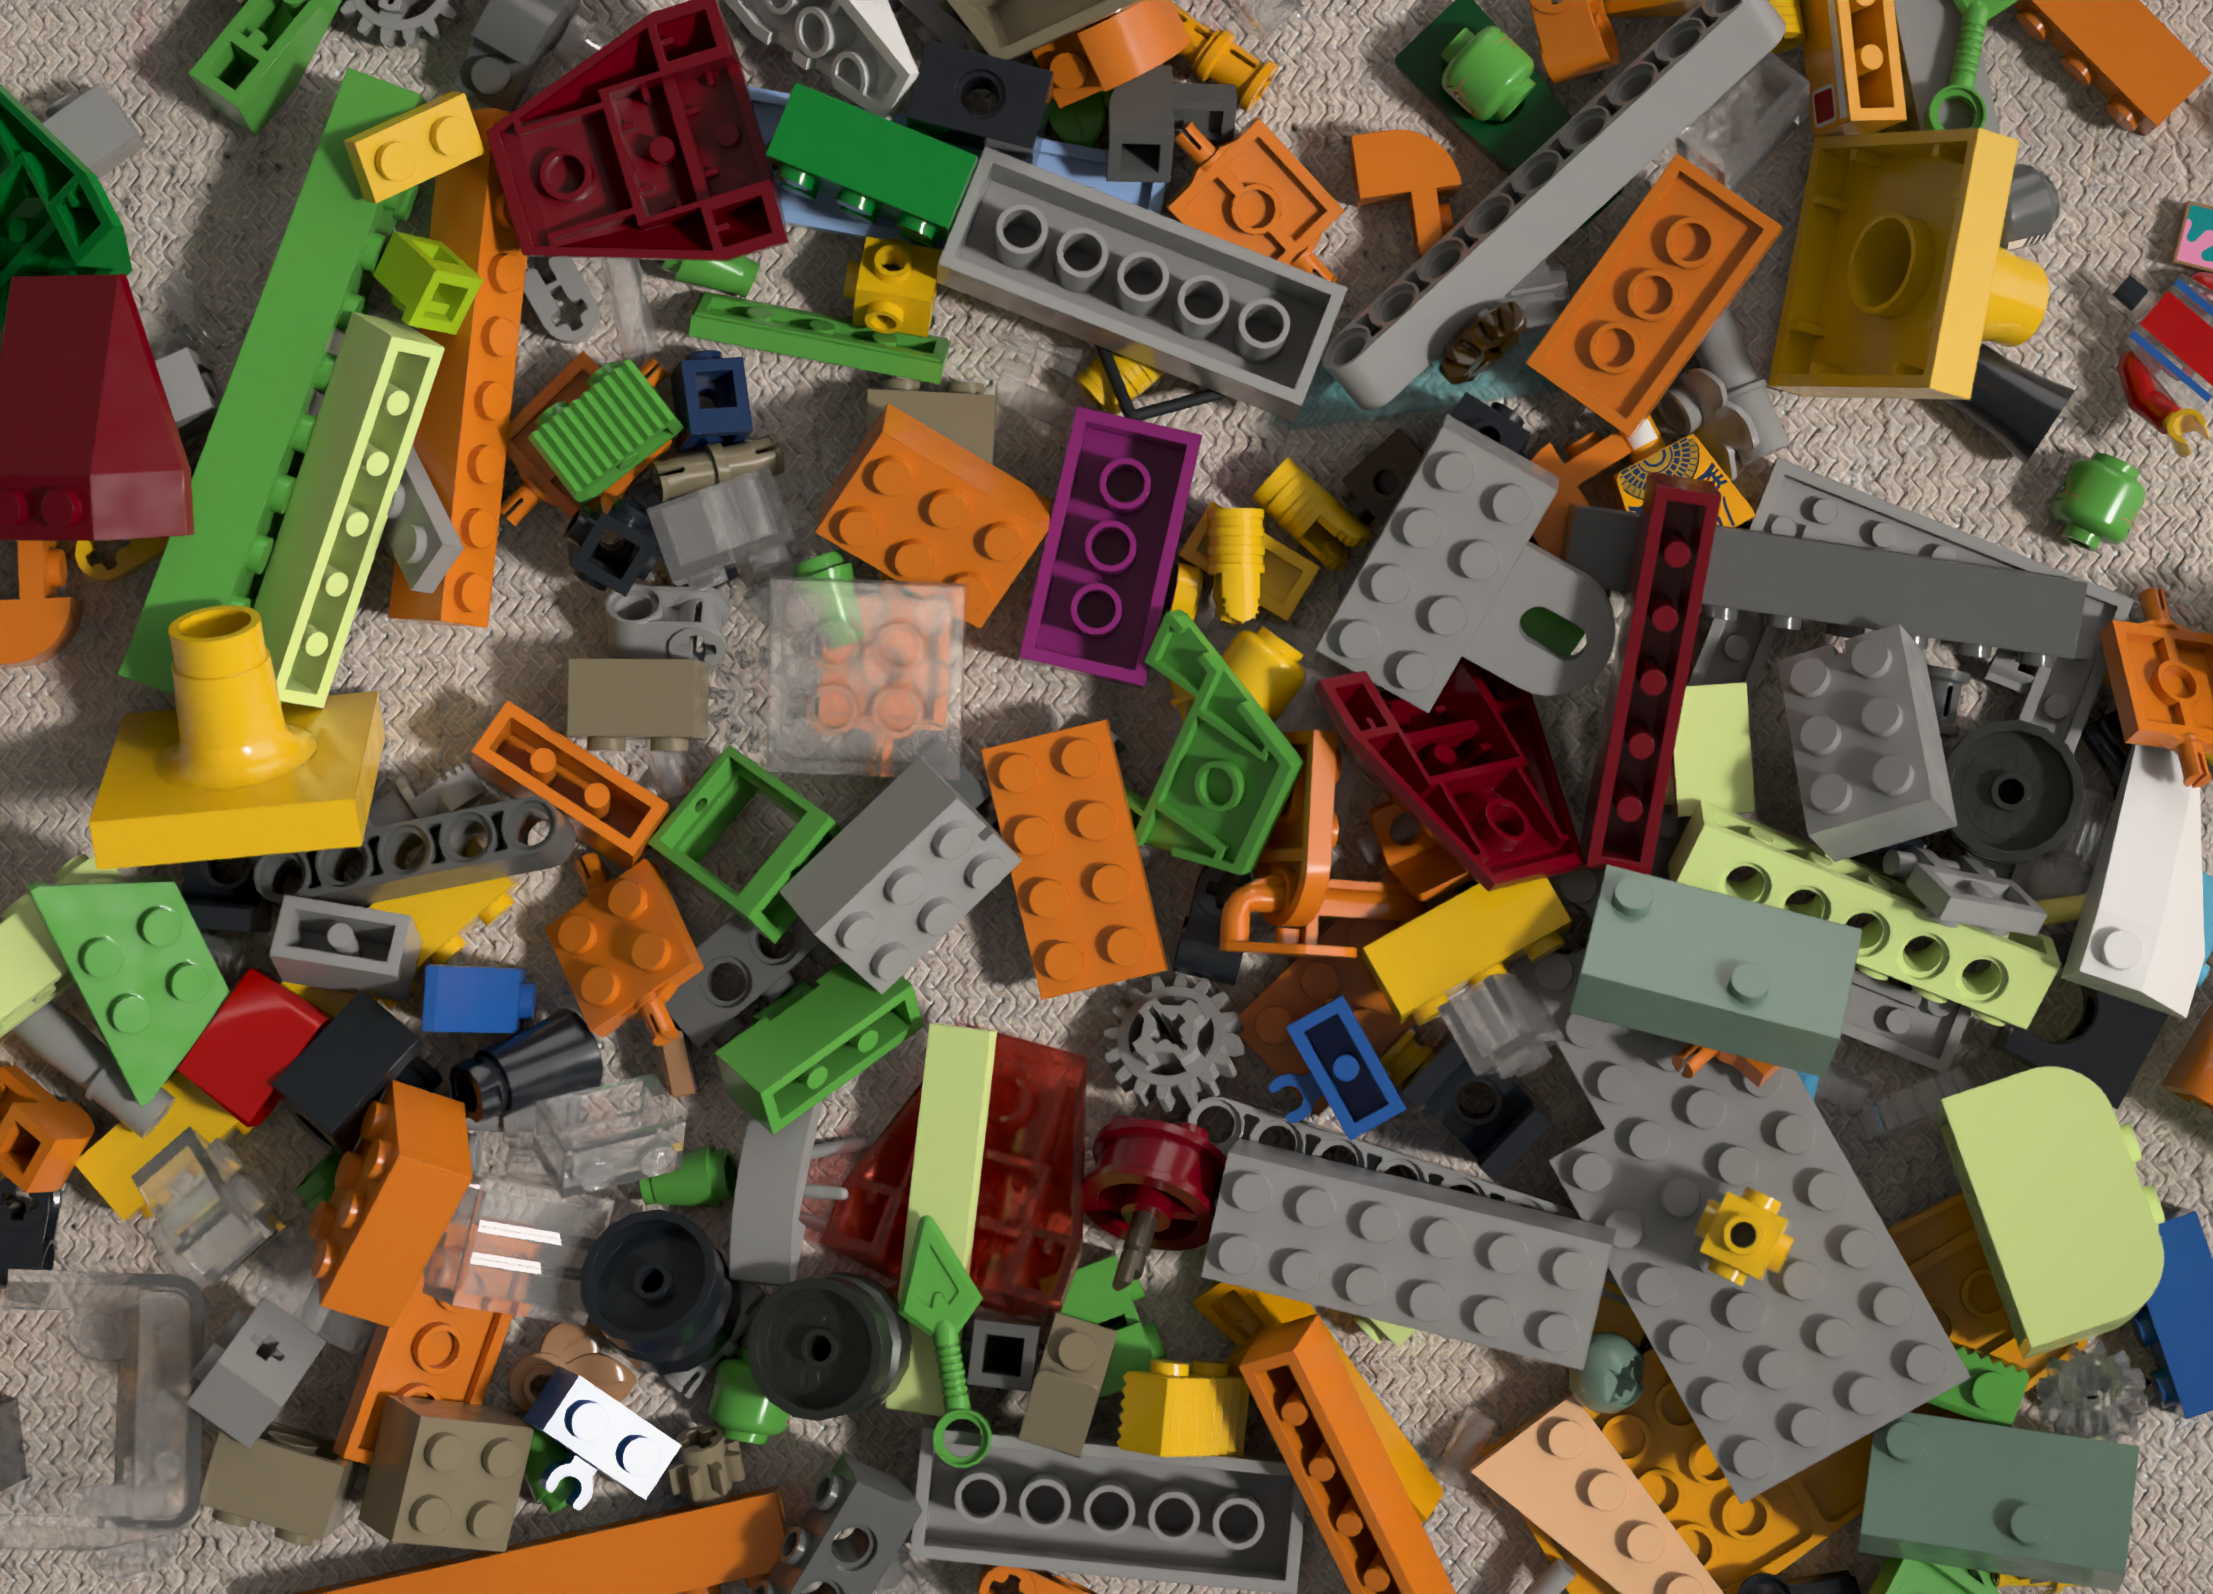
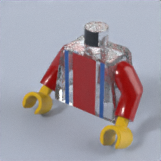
[2105,272,2213,457]

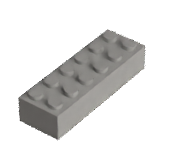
[936,147,1348,422]
[1201,1138,1617,1370]
[910,1420,1306,1594]

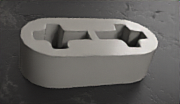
[524,257,601,345]

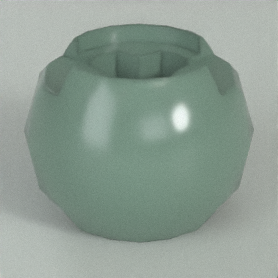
[1568,1332,1645,1414]

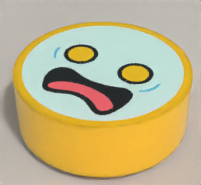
[1164,563,1203,621]

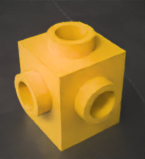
[843,236,942,338]
[1694,1186,1795,1287]

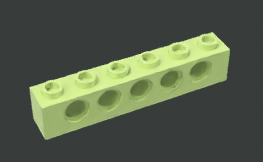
[1667,800,2061,1030]

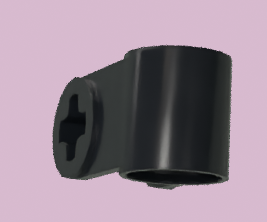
[1172,866,1252,986]
[0,1177,62,1296]

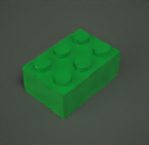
[766,82,978,249]

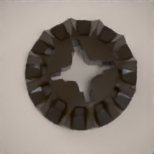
[1439,301,1527,385]

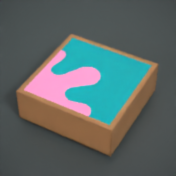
[2168,200,2213,273]
[659,1030,700,1098]

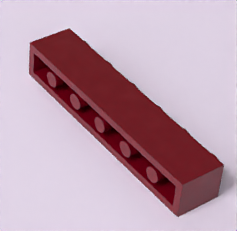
[1580,471,1722,876]

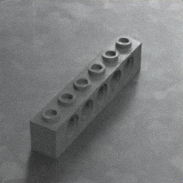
[665,738,992,1049]
[751,1454,923,1594]

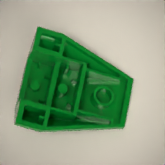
[0,84,133,332]

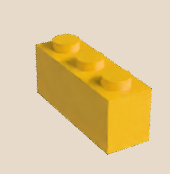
[1362,877,1572,1025]

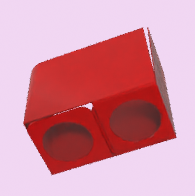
[176,968,334,1127]

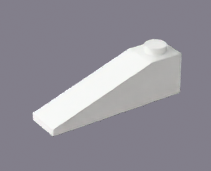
[2061,744,2205,1019]

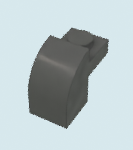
[453,0,580,112]
[1106,66,1237,183]
[961,1312,1041,1392]

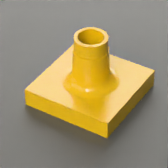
[1767,128,2049,400]
[88,605,385,870]

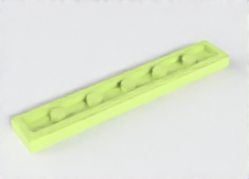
[885,1023,997,1417]

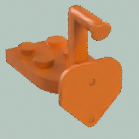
[1219,730,1426,958]

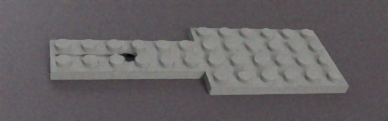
[1467,793,1971,1504]

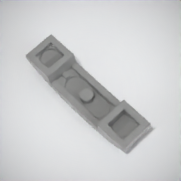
[729,1093,833,1287]

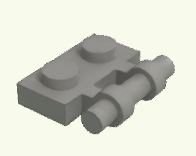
[1882,847,2048,936]

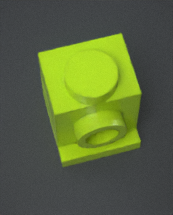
[372,231,483,335]

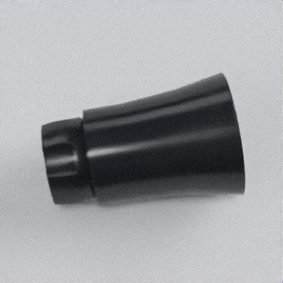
[1944,343,2075,465]
[449,1008,603,1123]

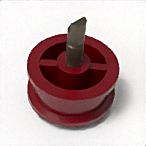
[1078,1116,1227,1292]

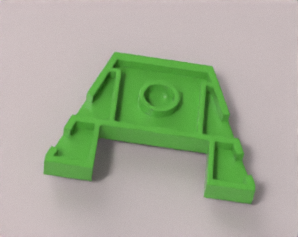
[1124,609,1305,875]

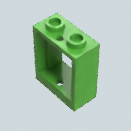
[648,745,843,944]

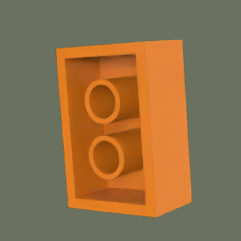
[815,403,1052,629]
[309,1080,473,1328]

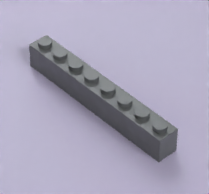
[1561,503,2088,668]

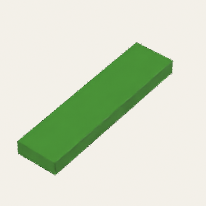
[688,291,951,385]

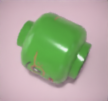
[1440,26,1536,121]
[2051,452,2146,552]
[707,1346,790,1445]

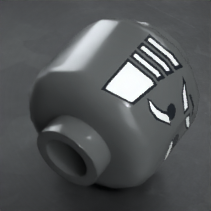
[1999,164,2060,251]

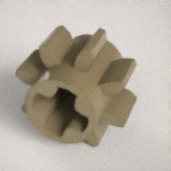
[666,1425,746,1506]

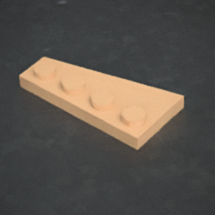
[1469,1392,1724,1594]

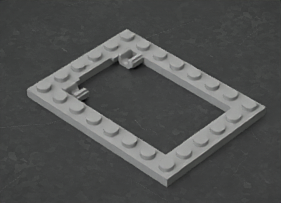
[1587,458,2134,1075]

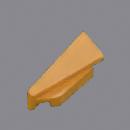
[1192,1280,1443,1523]

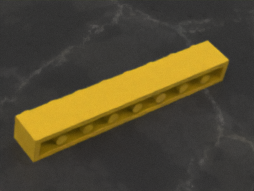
[75,835,520,1221]

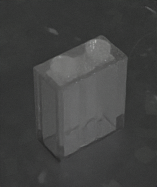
[422,1170,615,1326]

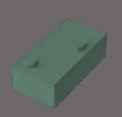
[1569,865,1863,1078]
[1857,1412,2140,1592]

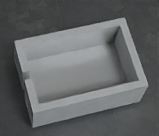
[1777,623,1958,862]
[779,756,1022,995]

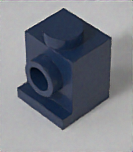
[670,350,753,453]

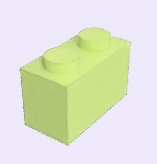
[1664,682,1756,818]

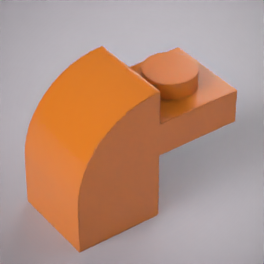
[1032,0,1192,109]
[1348,129,1462,261]
[1529,429,1631,558]
[0,541,83,668]
[0,1066,95,1193]

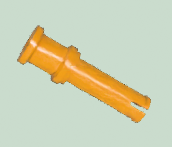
[1173,3,1279,113]

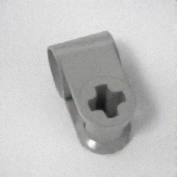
[605,584,730,669]

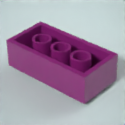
[1019,406,1202,690]

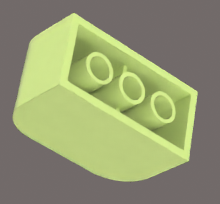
[1935,1067,2165,1360]

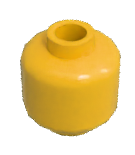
[1221,626,1306,721]

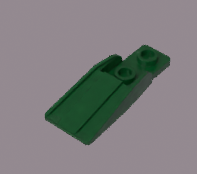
[1395,0,1624,229]

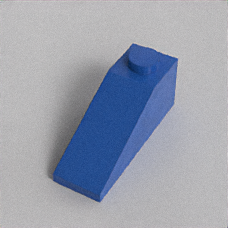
[422,963,537,1033]

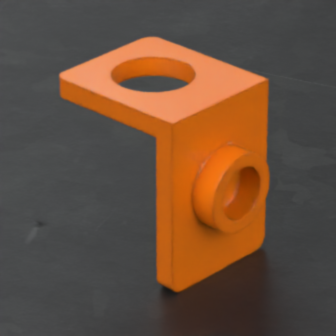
[1369,800,1474,902]

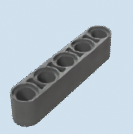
[254,797,576,909]

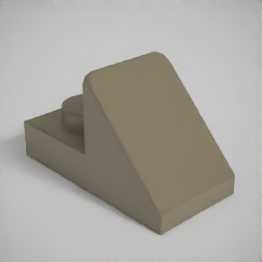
[1018,1313,1118,1458]

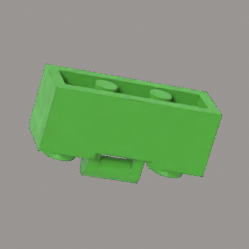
[714,961,924,1135]

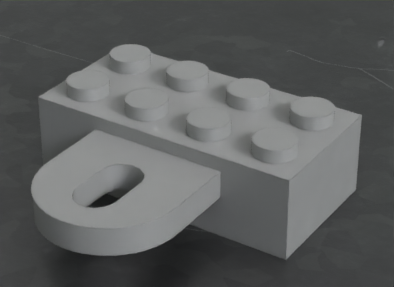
[1316,414,1616,713]

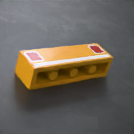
[1800,0,1907,137]

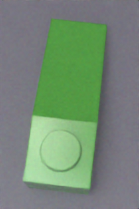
[188,0,342,137]

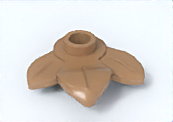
[507,1315,637,1413]

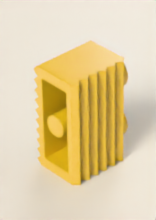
[1116,1359,1250,1457]

